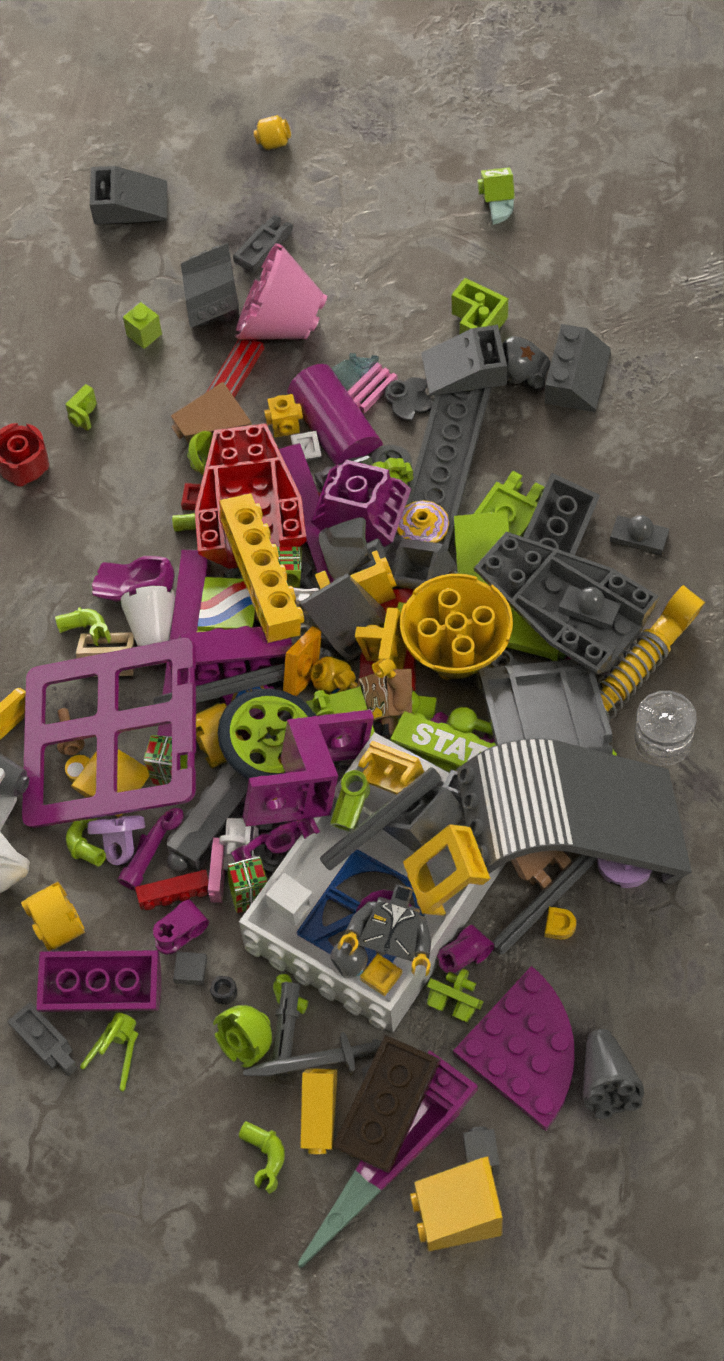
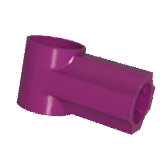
[437,925,494,973]

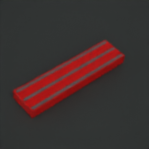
[207,339,264,398]

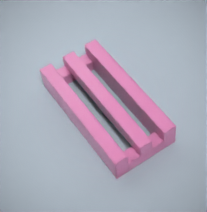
[348,362,397,413]
[208,838,225,903]

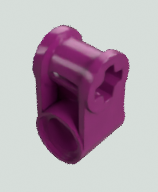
[153,900,209,955]

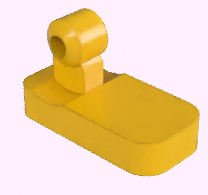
[0,688,26,740]

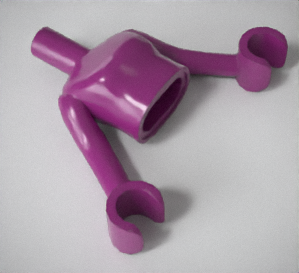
[231,817,320,862]

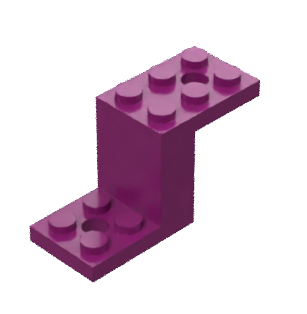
[243,710,374,827]

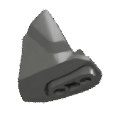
[319,517,404,580]

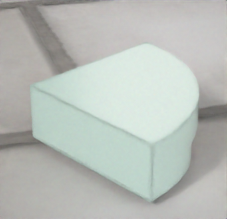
[489,199,514,224]

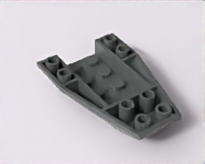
[474,531,659,674]

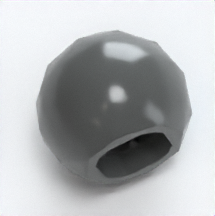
[330,942,368,978]

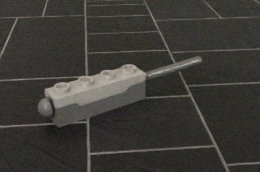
[167,696,303,872]

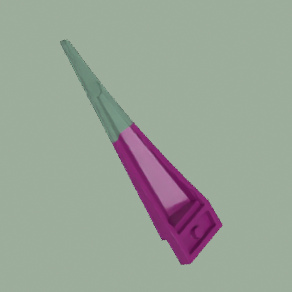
[298,1050,478,1268]

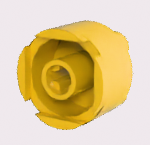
[196,703,244,769]
[21,881,85,951]

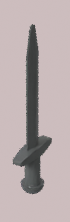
[243,1032,381,1076]

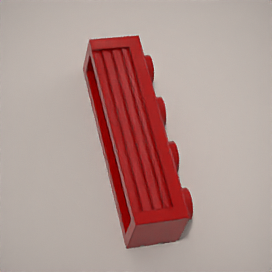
[135,869,209,910]

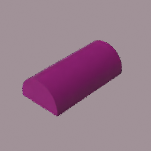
[287,364,383,466]
[36,950,161,1012]

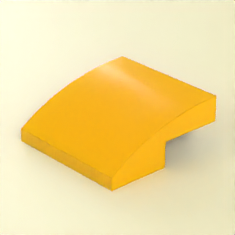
[71,749,150,818]

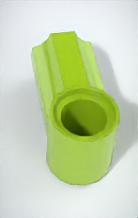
[330,770,370,832]

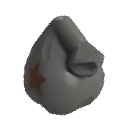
[502,336,551,389]

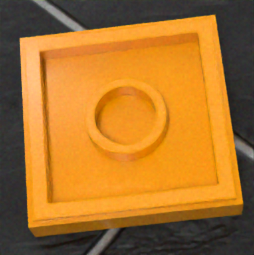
[283,626,321,696]

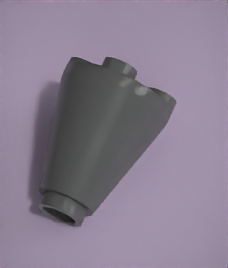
[583,1029,644,1119]

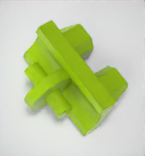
[427,968,484,1022]

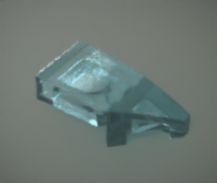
[332,353,379,390]

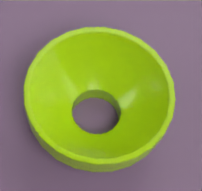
[187,431,213,475]

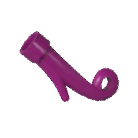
[117,807,184,891]

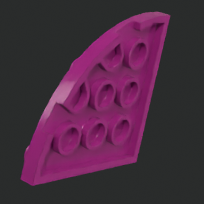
[453,966,575,1131]

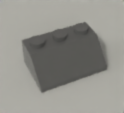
[545,324,611,412]

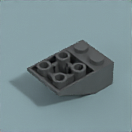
[90,166,167,224]
[421,325,507,396]
[301,573,386,661]

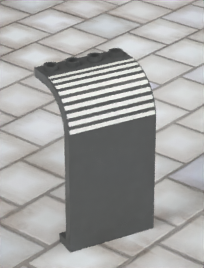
[457,738,692,884]

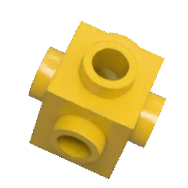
[264,394,303,438]

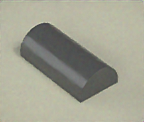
[523,473,600,555]

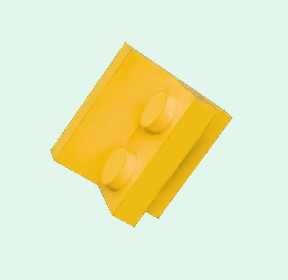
[355,608,407,669]

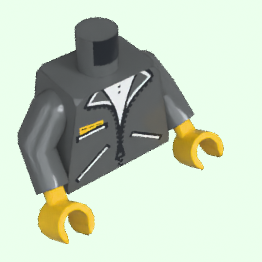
[337,884,432,976]

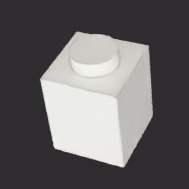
[265,872,314,926]

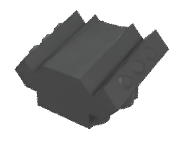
[180,242,239,328]

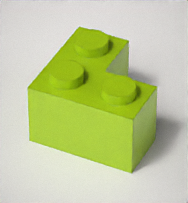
[451,278,508,334]

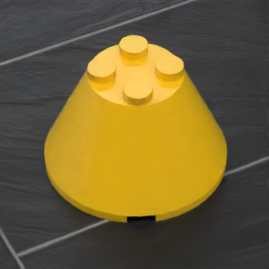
[400,574,513,680]

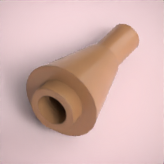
[57,708,85,755]

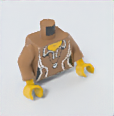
[333,659,413,737]

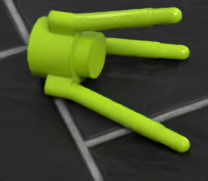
[80,1013,138,1091]

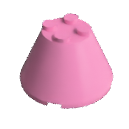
[235,243,327,340]

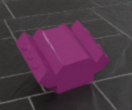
[311,460,411,547]

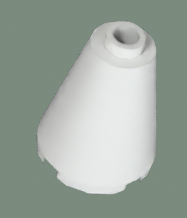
[121,586,175,665]

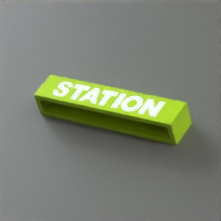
[390,711,496,773]

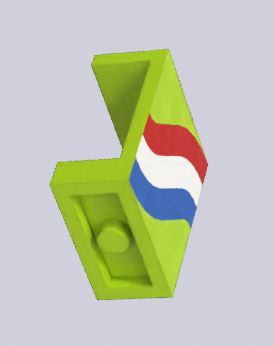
[197,577,256,631]

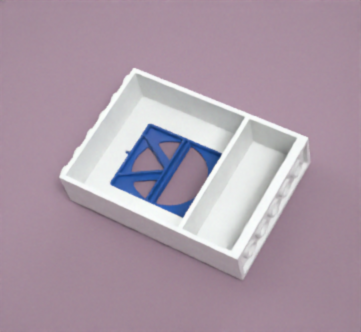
[239,732,506,1033]

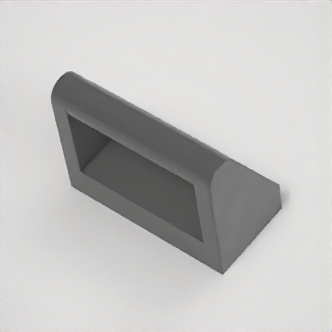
[392,538,455,590]

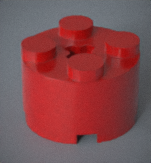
[0,423,49,486]

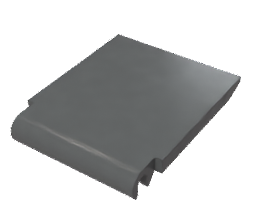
[478,659,613,755]

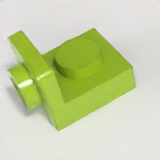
[65,384,97,431]

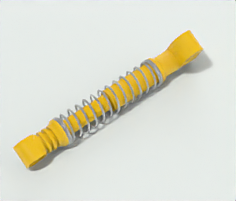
[597,585,705,723]

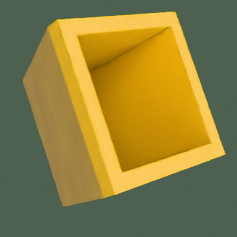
[410,1157,502,1252]

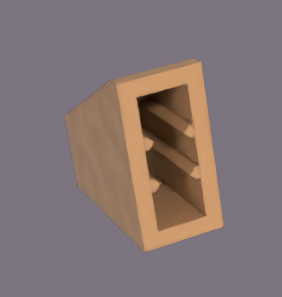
[171,382,252,445]

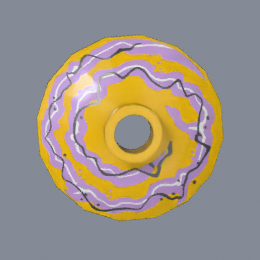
[397,500,449,543]

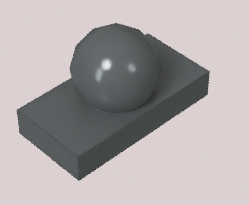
[610,515,670,555]
[558,585,621,630]

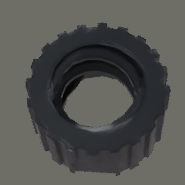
[210,976,238,1005]

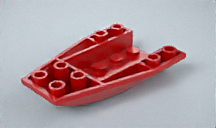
[195,423,307,569]

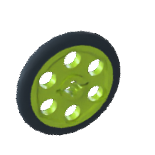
[217,689,316,780]

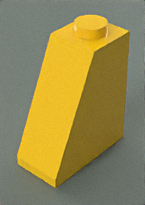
[301,1068,338,1154]

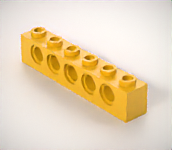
[219,494,304,643]

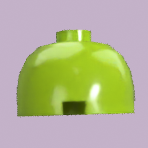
[213,1005,272,1068]

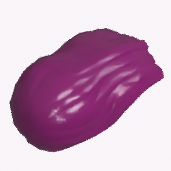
[92,556,175,602]

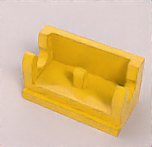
[358,740,425,795]

